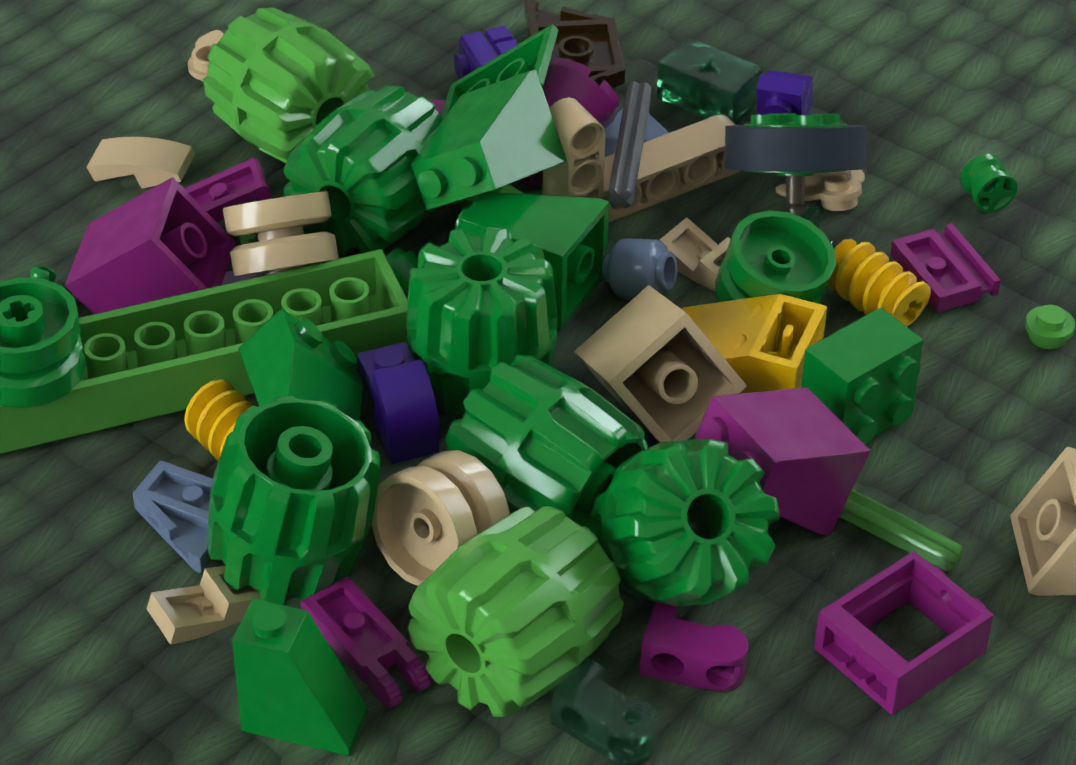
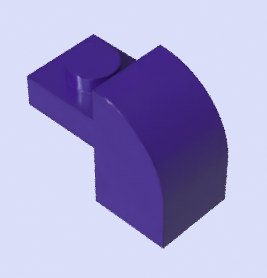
[756,70,813,115]
[357,342,440,464]

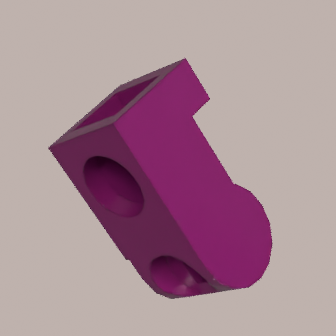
[640,602,748,692]

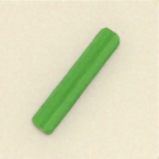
[839,489,963,572]

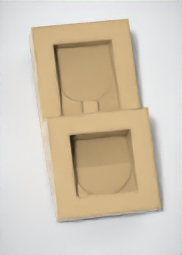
[87,137,196,189]
[660,218,731,292]
[147,566,261,645]

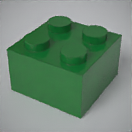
[801,307,923,445]

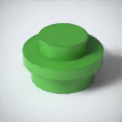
[1025,305,1075,349]

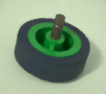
[725,113,866,218]

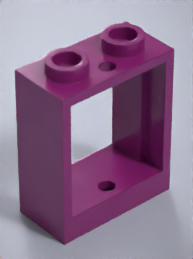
[814,551,994,715]

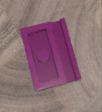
[890,223,1001,313]

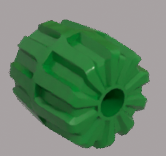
[283,85,443,257]
[406,226,557,416]
[445,355,648,536]
[206,395,380,605]
[588,439,780,607]

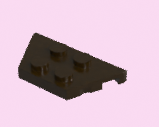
[525,0,625,88]

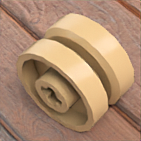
[223,192,339,276]
[371,450,510,586]

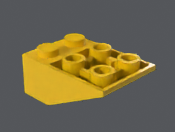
[682,294,827,394]

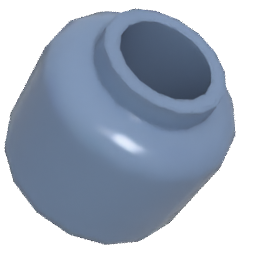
[602,238,677,300]

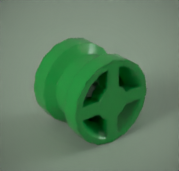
[959,154,1018,213]

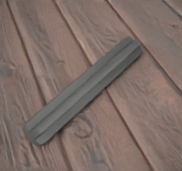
[608,81,651,208]

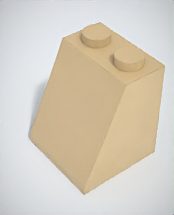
[574,285,747,443]
[1010,446,1076,596]

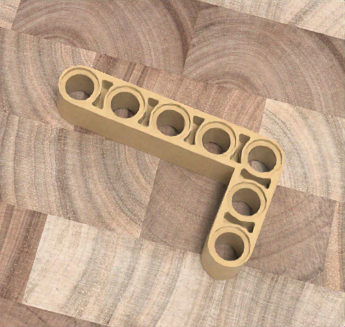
[542,97,741,223]

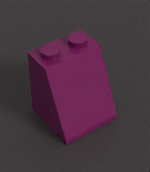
[65,177,235,314]
[694,388,870,536]

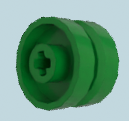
[715,210,836,304]
[0,277,86,408]

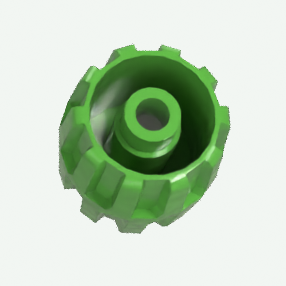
[203,8,375,163]
[408,506,624,717]

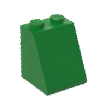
[411,69,567,210]
[456,192,609,331]

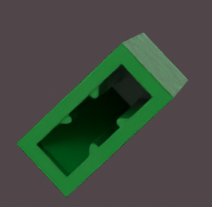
[232,598,368,756]

